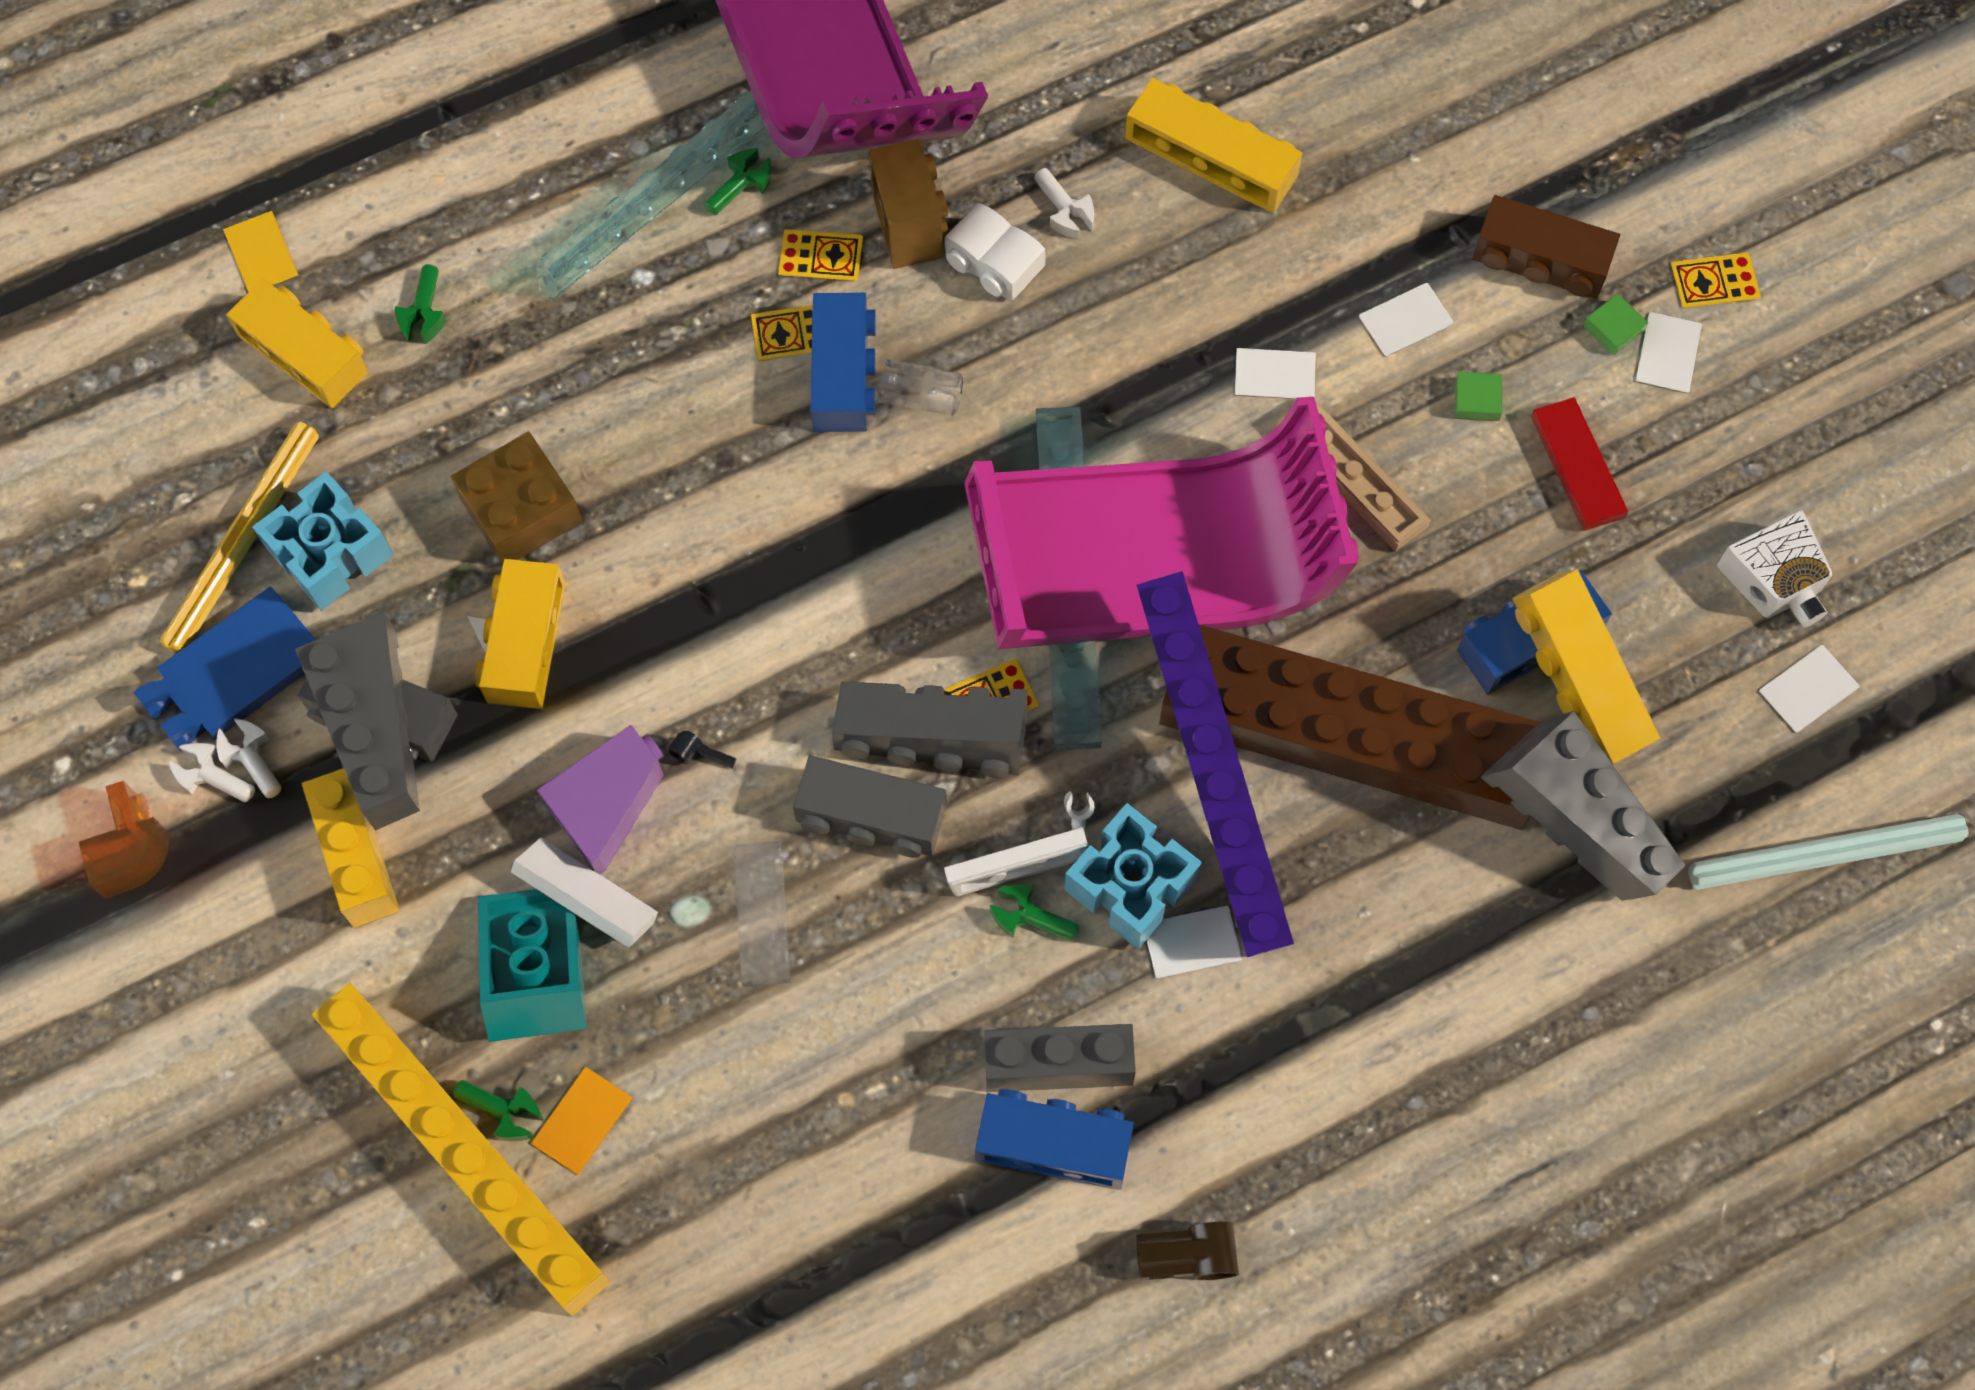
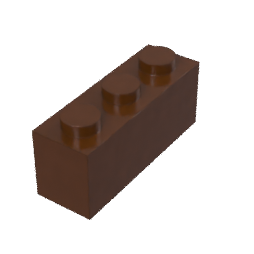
[1472,194,1621,299]

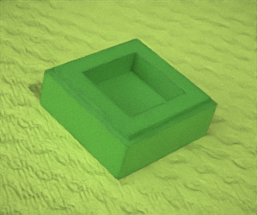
[1583,293,1649,355]
[1455,372,1502,421]

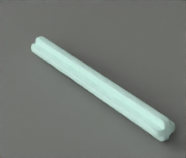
[1688,814,1969,890]

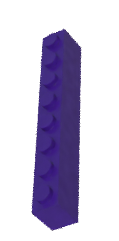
[1136,571,1294,957]

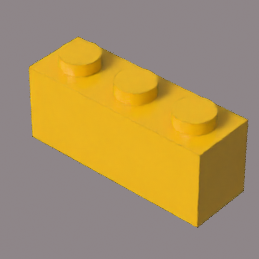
[226,278,369,409]
[475,559,566,709]
[302,768,400,928]

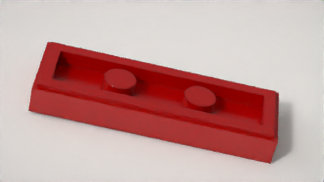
[1531,397,1629,531]

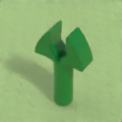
[705,148,772,215]
[395,264,446,344]
[990,884,1079,941]
[453,1080,544,1142]

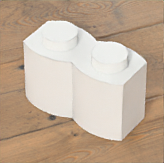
[944,203,1046,301]

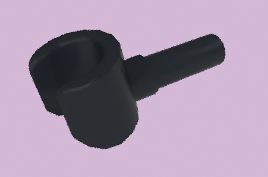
[669,731,737,769]

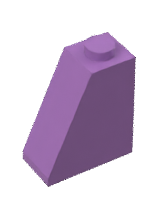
[537,725,664,874]

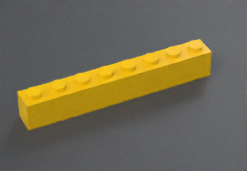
[311,982,611,1317]

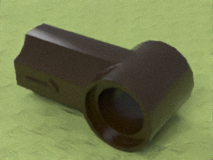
[1136,1221,1239,1281]

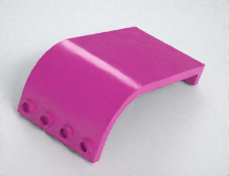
[964,396,1358,649]

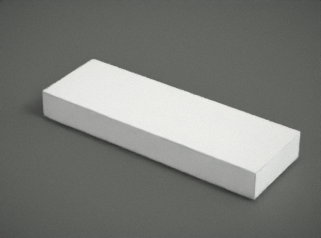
[944,827,1089,897]
[511,837,658,948]

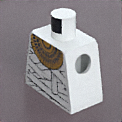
[1717,510,1832,628]

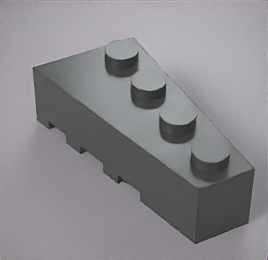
[832,681,1027,778]
[1481,711,1686,901]

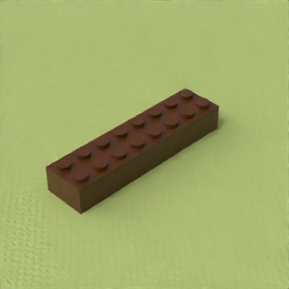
[1159,624,1540,830]

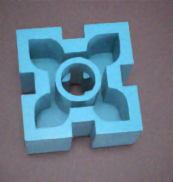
[253,471,394,611]
[1064,803,1202,949]

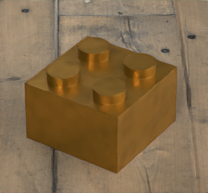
[869,138,948,269]
[450,431,583,564]

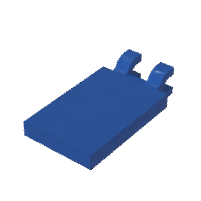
[133,586,316,752]

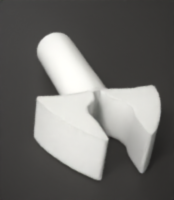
[1034,168,1094,240]
[217,719,282,798]
[169,743,255,802]

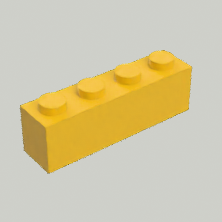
[1125,77,1303,214]
[1512,569,1660,764]

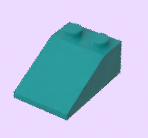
[478,889,587,1042]

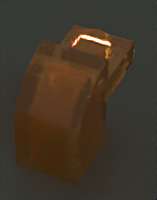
[79,781,169,899]

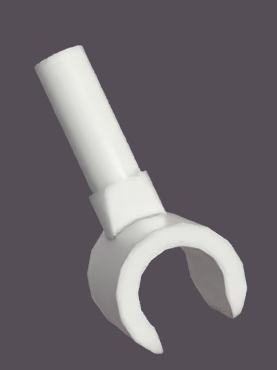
[1064,791,1095,830]

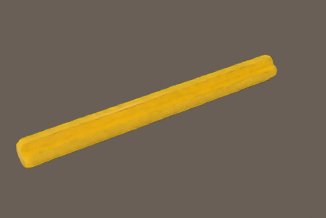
[160,422,319,654]

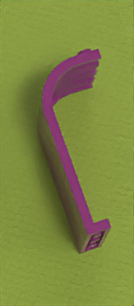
[715,0,988,159]

